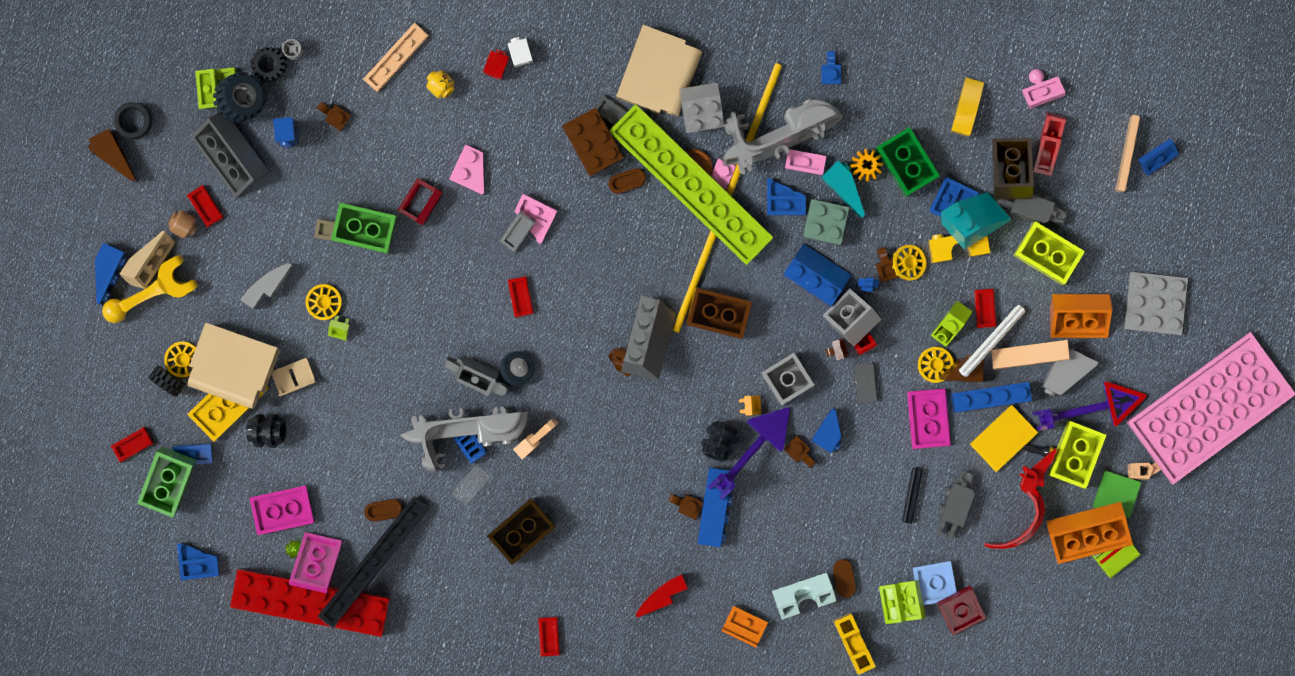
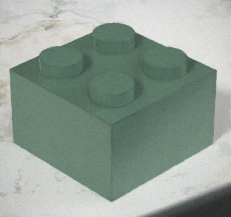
[802,199,849,246]

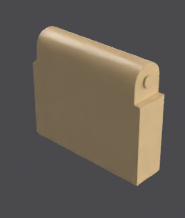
[616,25,702,117]
[188,323,280,409]

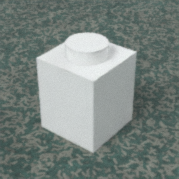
[508,37,533,68]

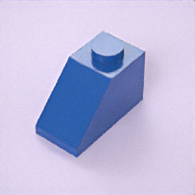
[810,408,842,453]

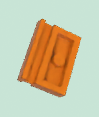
[721,606,768,648]

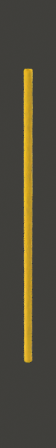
[672,63,782,333]

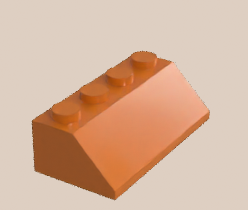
[1046,502,1133,564]

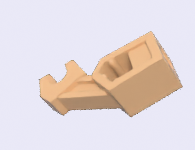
[513,418,559,459]
[1128,461,1161,480]

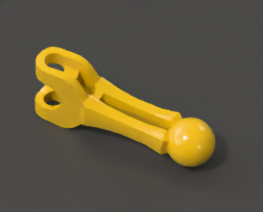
[102,255,198,323]

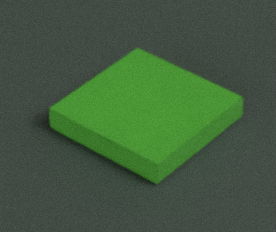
[1092,471,1141,519]

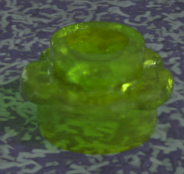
[285,540,301,558]

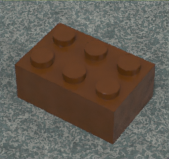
[562,107,623,178]
[685,288,752,339]

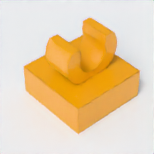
[739,395,761,415]

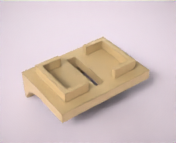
[272,358,317,397]

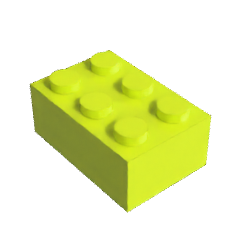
[1013,222,1085,285]
[1047,421,1106,489]

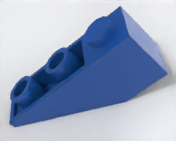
[95,243,127,305]

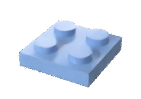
[912,561,956,605]

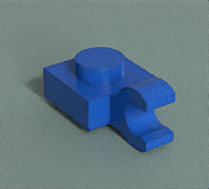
[821,51,841,85]
[857,277,878,292]

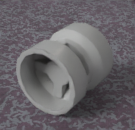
[282,39,303,60]

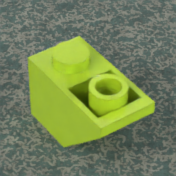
[931,301,972,347]

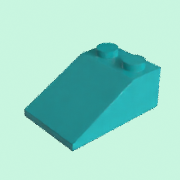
[941,192,1011,250]

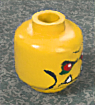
[426,70,455,99]

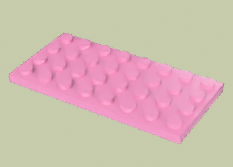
[1127,332,1295,484]

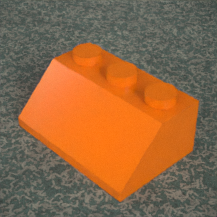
[1050,294,1112,338]

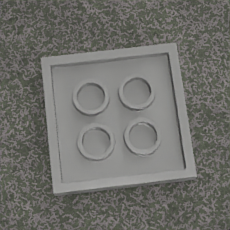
[1124,272,1188,335]

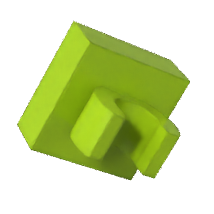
[328,316,349,341]

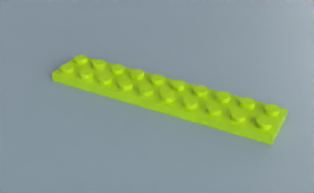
[609,104,773,265]

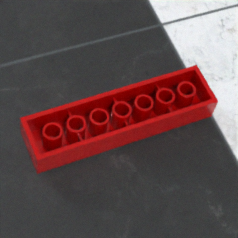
[230,568,391,637]

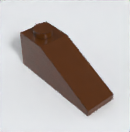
[88,129,138,183]

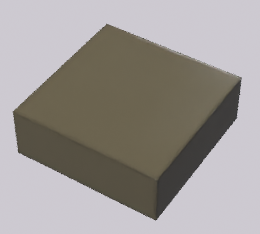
[314,219,335,241]

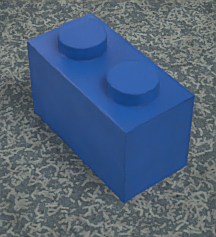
[273,117,299,148]

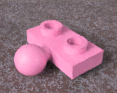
[1022,69,1065,109]

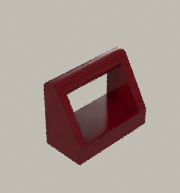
[397,178,443,226]

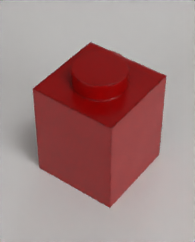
[483,49,510,81]

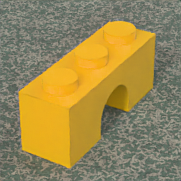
[928,234,990,263]
[833,613,876,675]

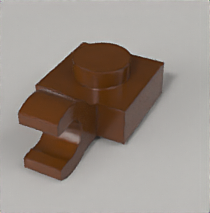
[316,102,351,132]
[875,247,899,282]
[783,436,816,468]
[668,494,703,520]

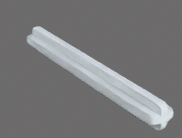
[959,305,1025,377]

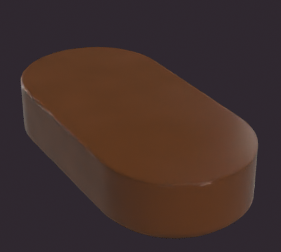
[608,168,646,194]
[364,499,403,522]
[833,559,856,598]

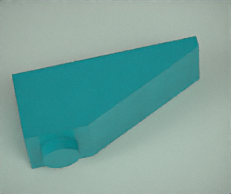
[821,161,865,218]

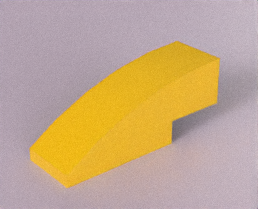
[950,77,984,137]

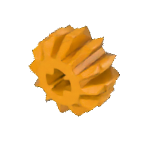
[850,149,883,182]

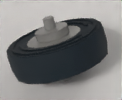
[500,351,535,386]

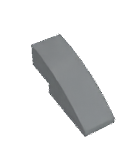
[240,263,293,309]

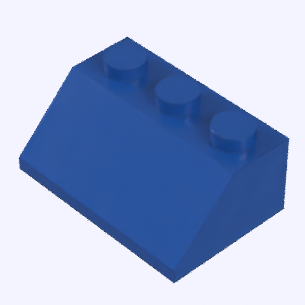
[782,243,851,307]

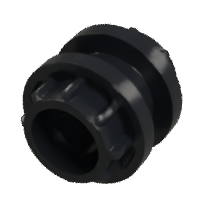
[246,414,286,448]
[701,421,739,462]

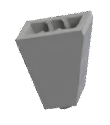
[1041,348,1098,397]

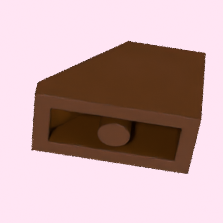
[940,355,984,382]

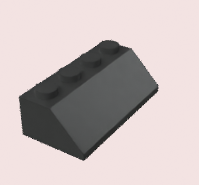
[191,112,269,198]
[621,295,676,381]

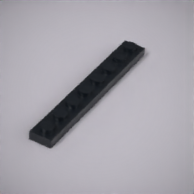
[318,496,429,629]

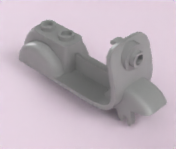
[723,98,843,175]
[400,406,528,473]

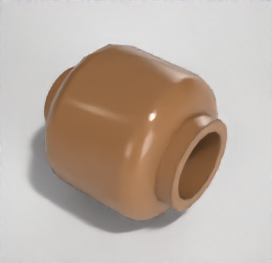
[167,210,197,239]

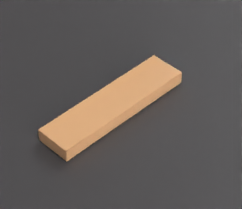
[363,23,429,92]
[1115,115,1140,193]
[991,340,1070,370]

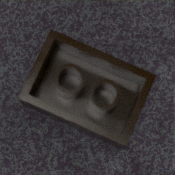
[991,138,1034,200]
[487,498,556,565]

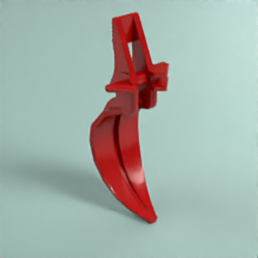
[984,448,1058,549]

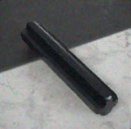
[902,467,923,524]

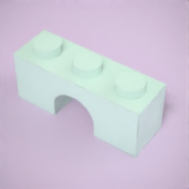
[772,573,836,620]

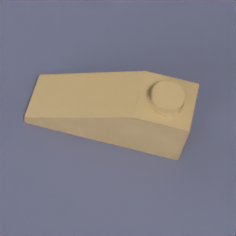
[120,231,176,289]

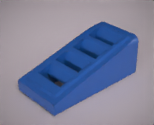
[453,435,487,464]

